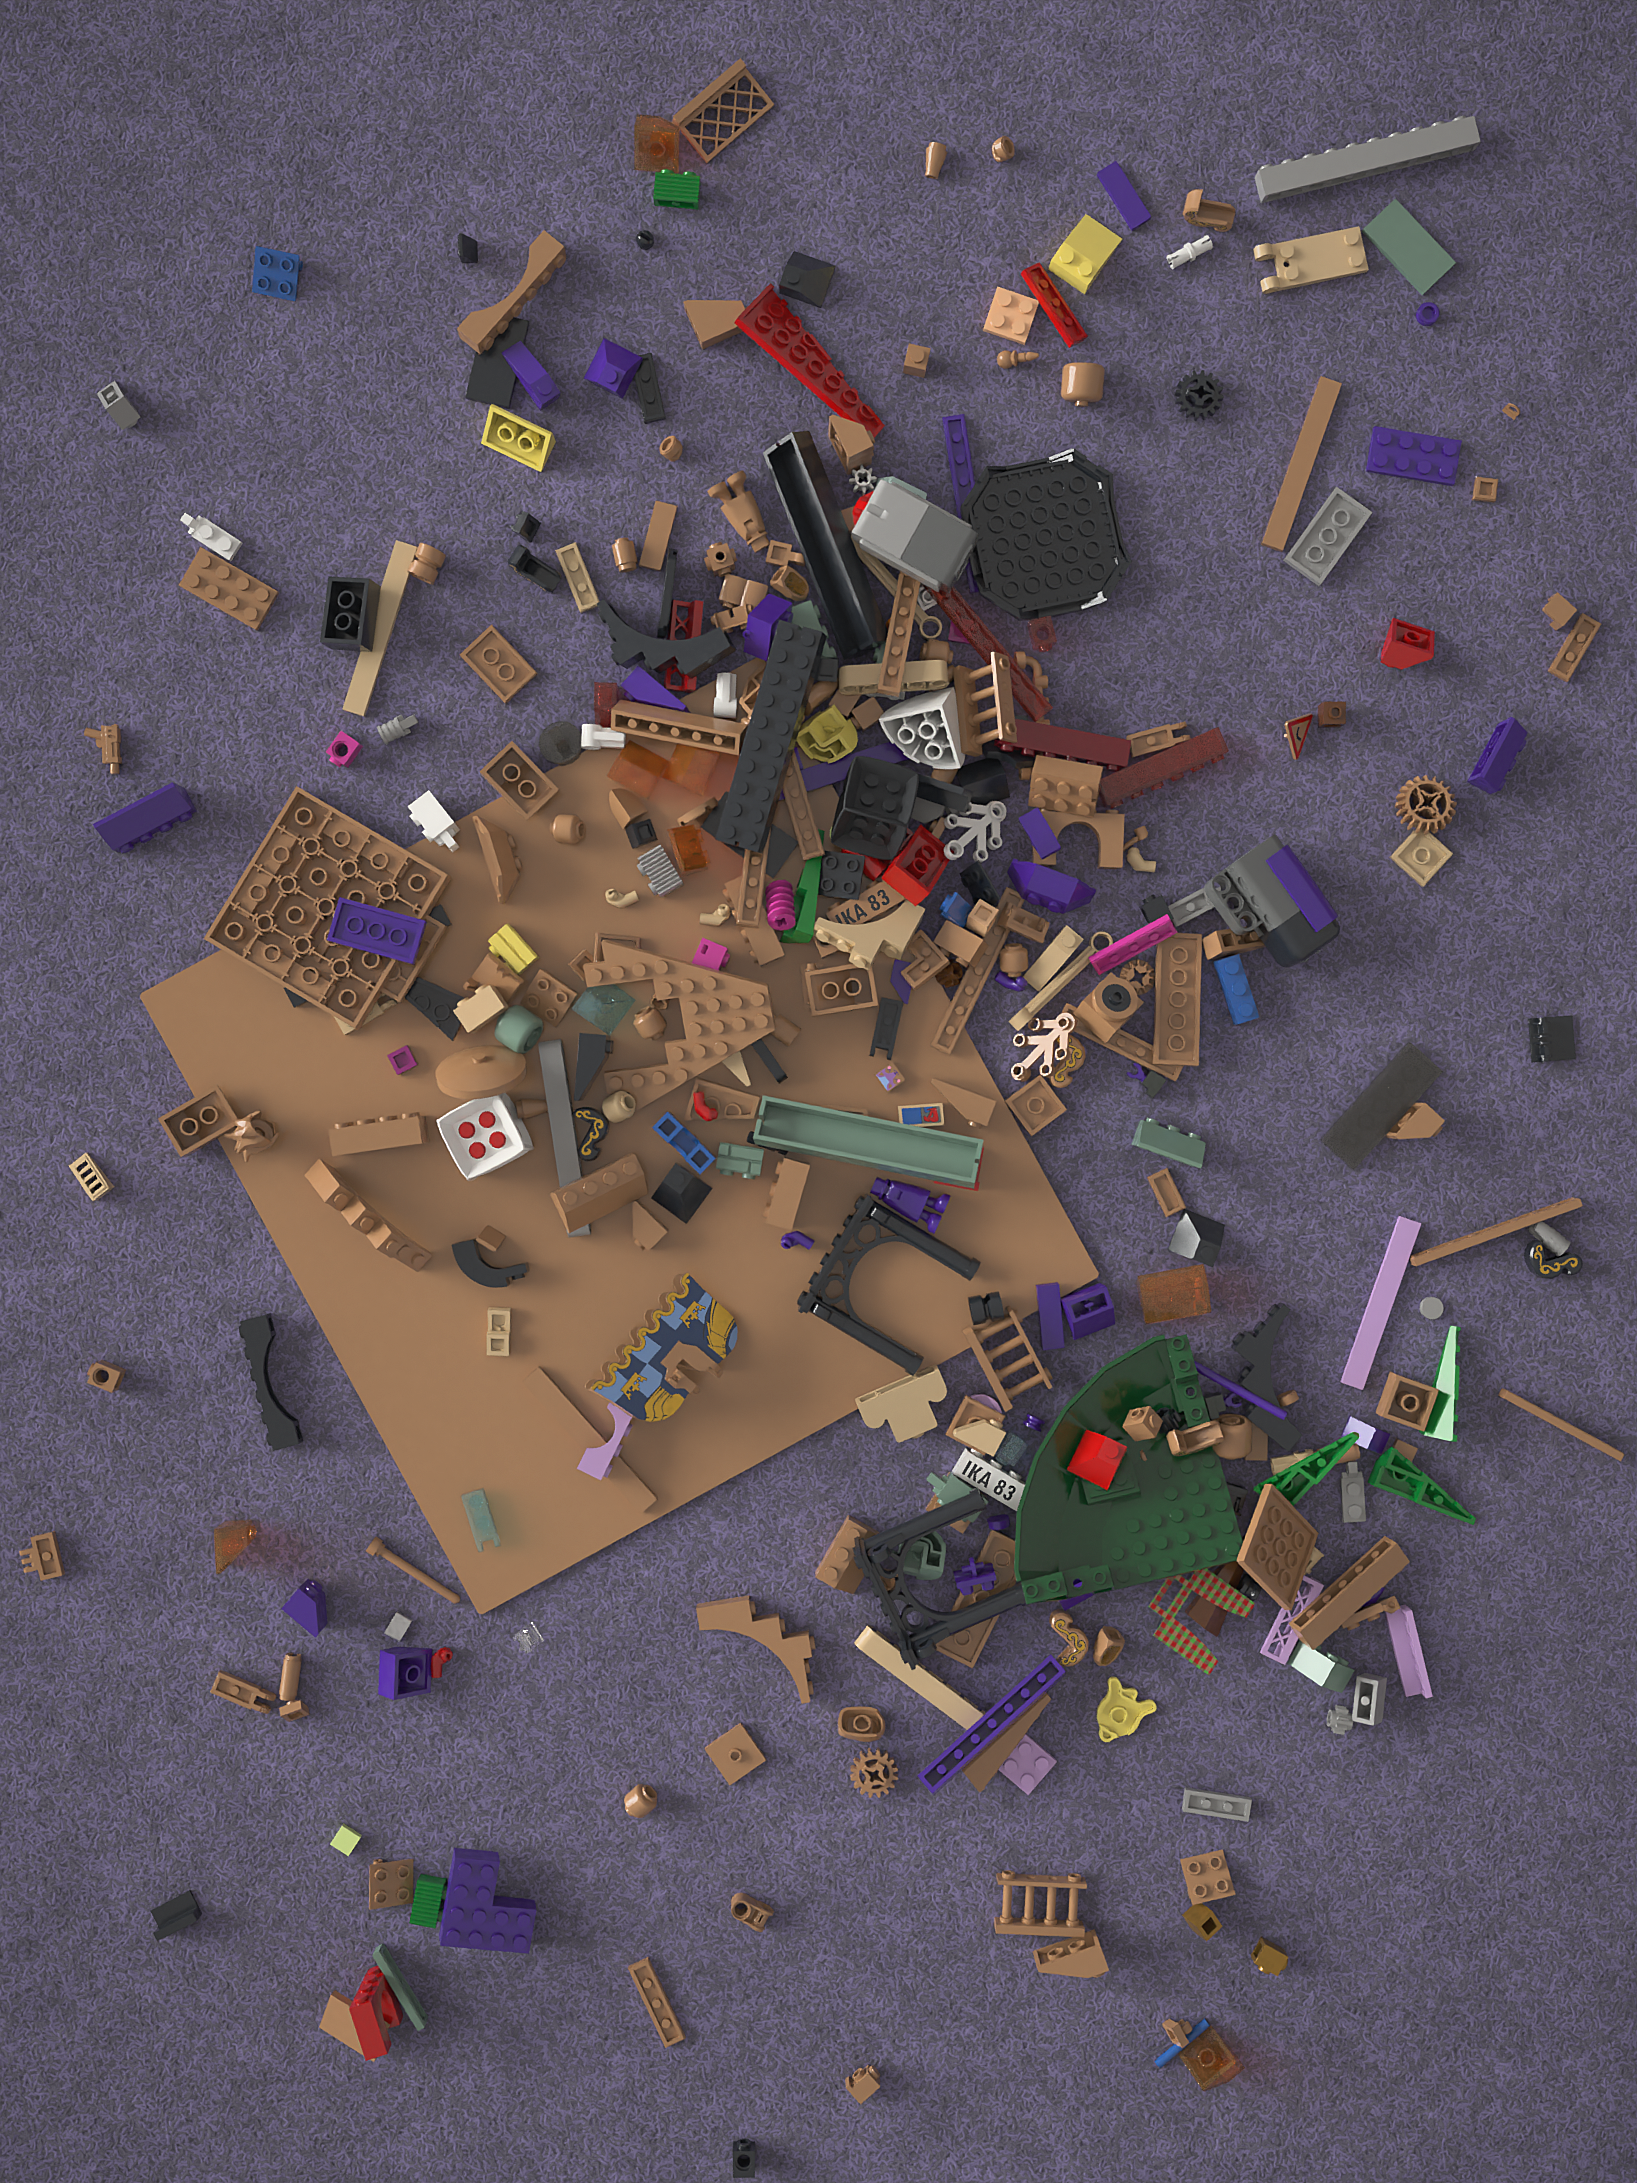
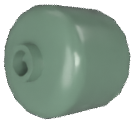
[494,1005,544,1054]

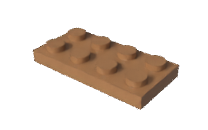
[179,547,279,631]

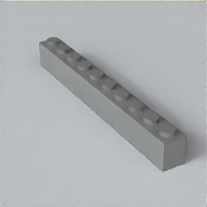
[1255,116,1481,203]

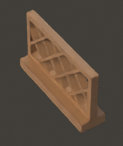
[672,58,774,163]

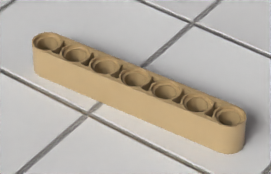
[854,1625,986,1730]

